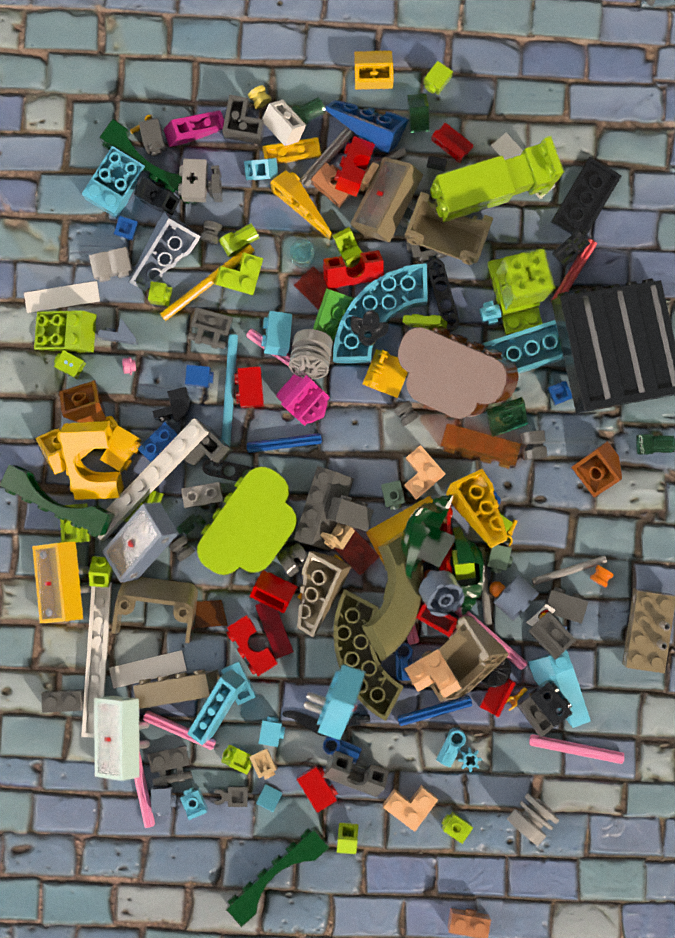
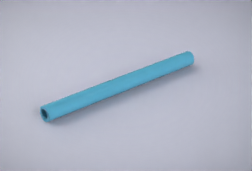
[221,335,238,447]

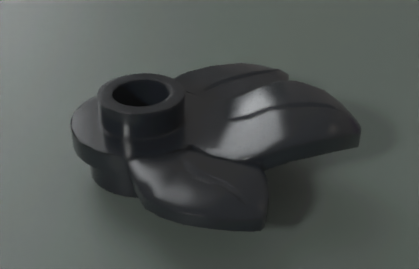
[350,309,389,346]

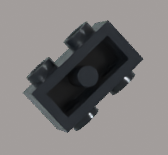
[529,680,573,728]

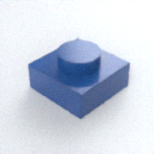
[114,216,138,241]
[547,380,572,406]

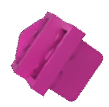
[276,374,330,426]

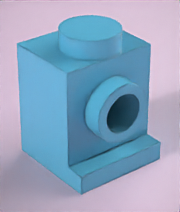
[180,787,208,820]

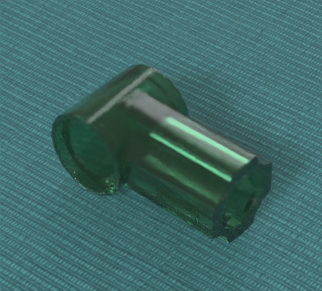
[291,97,326,125]
[636,434,675,455]

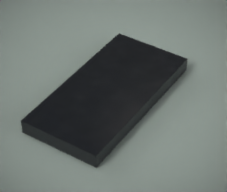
[551,157,622,238]

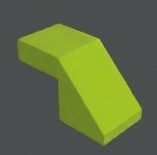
[332,227,363,267]

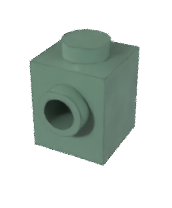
[381,480,405,510]
[486,545,513,574]

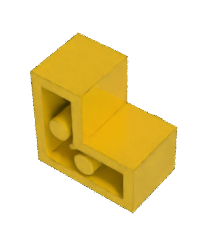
[100,425,142,472]

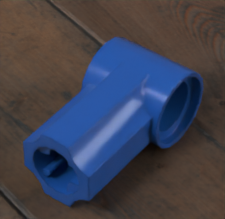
[395,641,413,681]
[323,736,362,764]

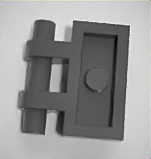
[188,308,233,349]
[148,745,193,787]

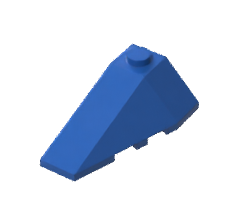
[325,100,409,153]

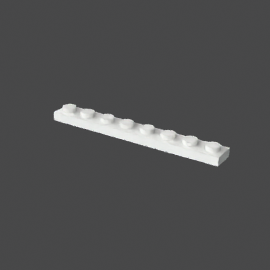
[98,418,209,541]
[81,582,112,738]

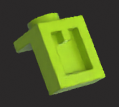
[221,744,252,775]

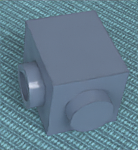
[151,786,176,816]

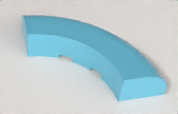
[333,263,428,363]

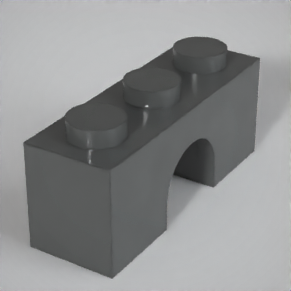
[323,751,389,797]

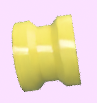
[248,85,271,109]

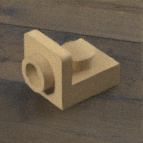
[359,162,379,191]
[320,523,355,550]
[249,748,278,779]

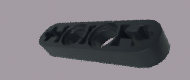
[427,259,459,331]
[202,459,255,481]

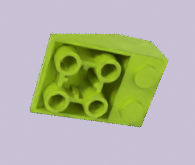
[34,311,97,352]

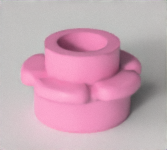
[122,356,136,375]

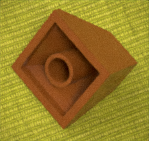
[59,380,106,423]
[571,441,622,498]

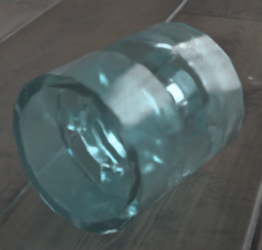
[290,239,315,269]

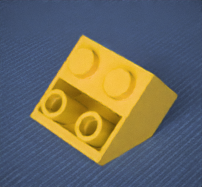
[354,51,394,90]

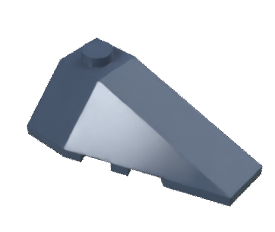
[129,212,201,291]

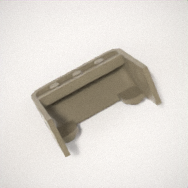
[111,577,198,643]

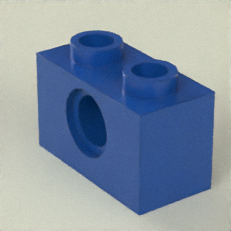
[138,422,178,462]

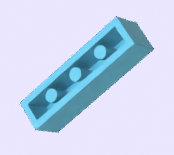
[187,669,247,745]

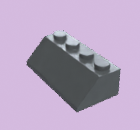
[294,466,354,551]

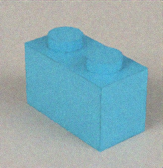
[261,311,292,356]

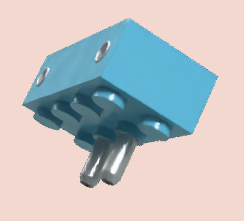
[303,664,365,740]

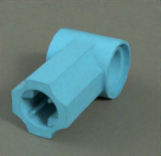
[436,727,466,768]

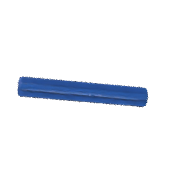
[246,433,322,453]
[397,696,472,726]

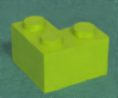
[214,253,263,295]

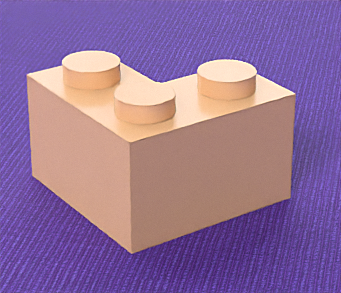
[403,445,446,500]
[404,649,461,698]
[383,785,438,832]

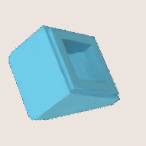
[256,784,282,812]

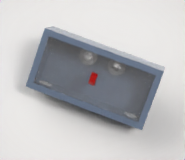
[102,502,179,582]

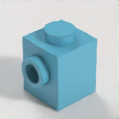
[259,716,285,747]

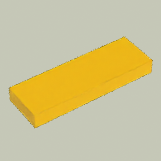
[262,137,321,164]

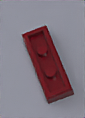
[255,603,294,659]

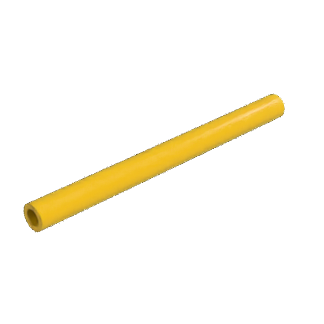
[160,244,255,321]

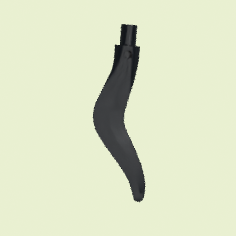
[282,711,371,736]

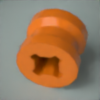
[590,565,614,588]

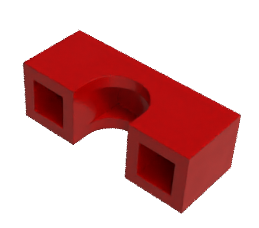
[334,136,375,197]
[323,250,384,289]
[226,614,278,677]

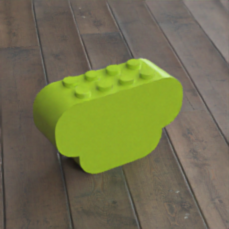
[197,467,297,575]

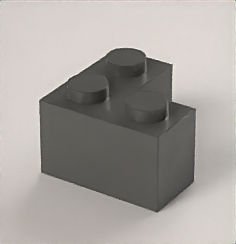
[222,95,265,144]
[184,421,233,466]

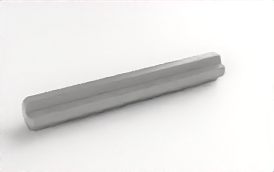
[300,127,355,187]

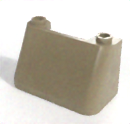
[405,192,493,265]
[421,616,509,702]

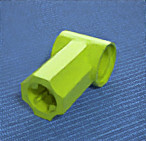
[219,223,259,257]

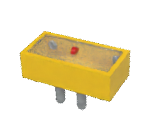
[32,541,91,623]

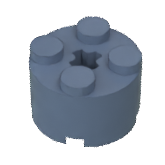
[418,570,464,616]
[493,575,539,621]

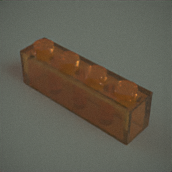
[440,423,521,469]

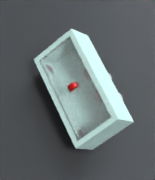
[94,696,150,781]

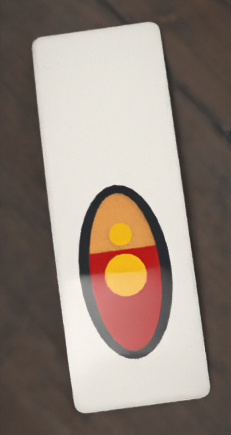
[526,604,555,627]

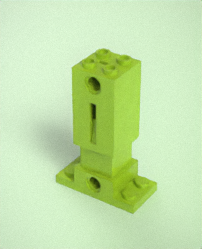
[430,136,564,222]
[487,249,554,336]

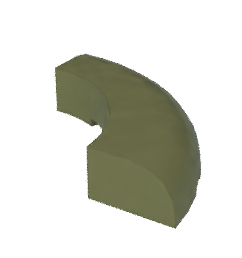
[362,530,424,661]
[333,589,404,721]

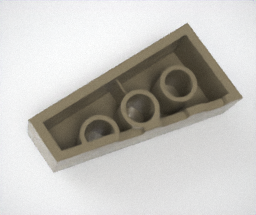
[133,669,220,709]

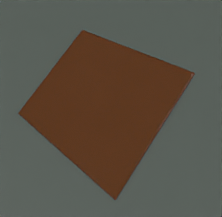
[194,600,228,628]

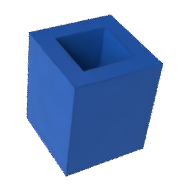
[185,365,214,388]

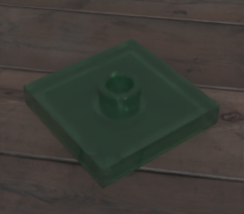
[486,397,528,437]

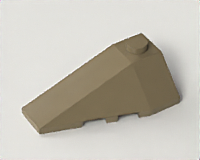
[297,551,351,637]

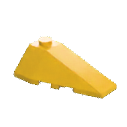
[270,170,332,240]
[36,416,119,474]
[446,469,508,548]

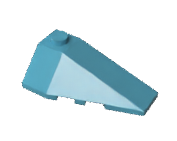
[528,650,591,728]

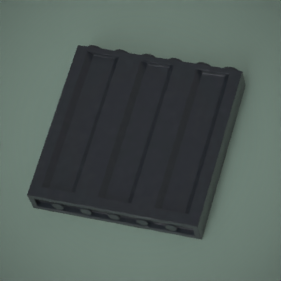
[551,278,675,414]

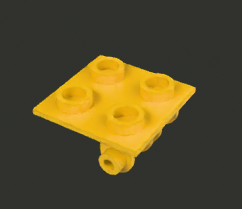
[362,349,408,398]

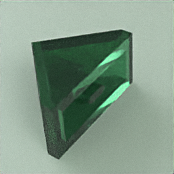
[407,93,429,133]

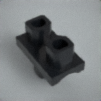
[552,230,591,267]

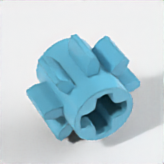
[479,301,502,326]
[457,747,482,772]

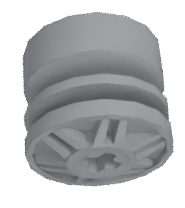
[289,329,333,379]
[507,793,560,846]

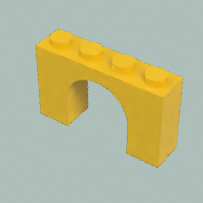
[58,421,124,500]

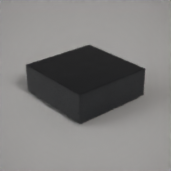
[426,156,447,172]

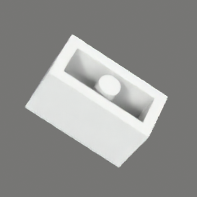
[262,100,306,146]

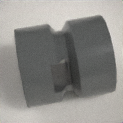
[520,430,548,460]
[276,542,308,577]

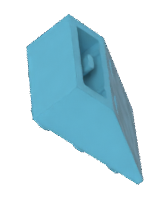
[82,146,145,219]

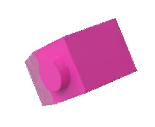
[163,110,224,147]

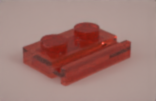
[294,266,340,311]
[334,529,380,575]

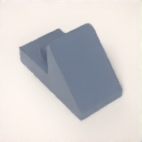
[98,318,138,345]

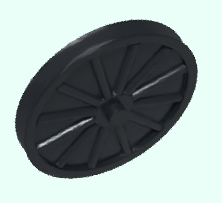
[481,658,511,687]

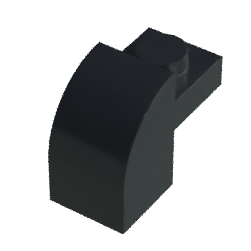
[134,177,180,215]
[152,387,191,423]

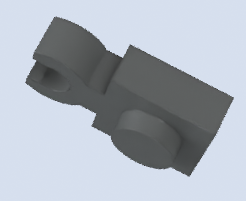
[214,786,248,807]

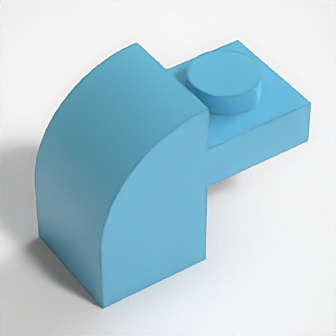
[244,158,278,180]

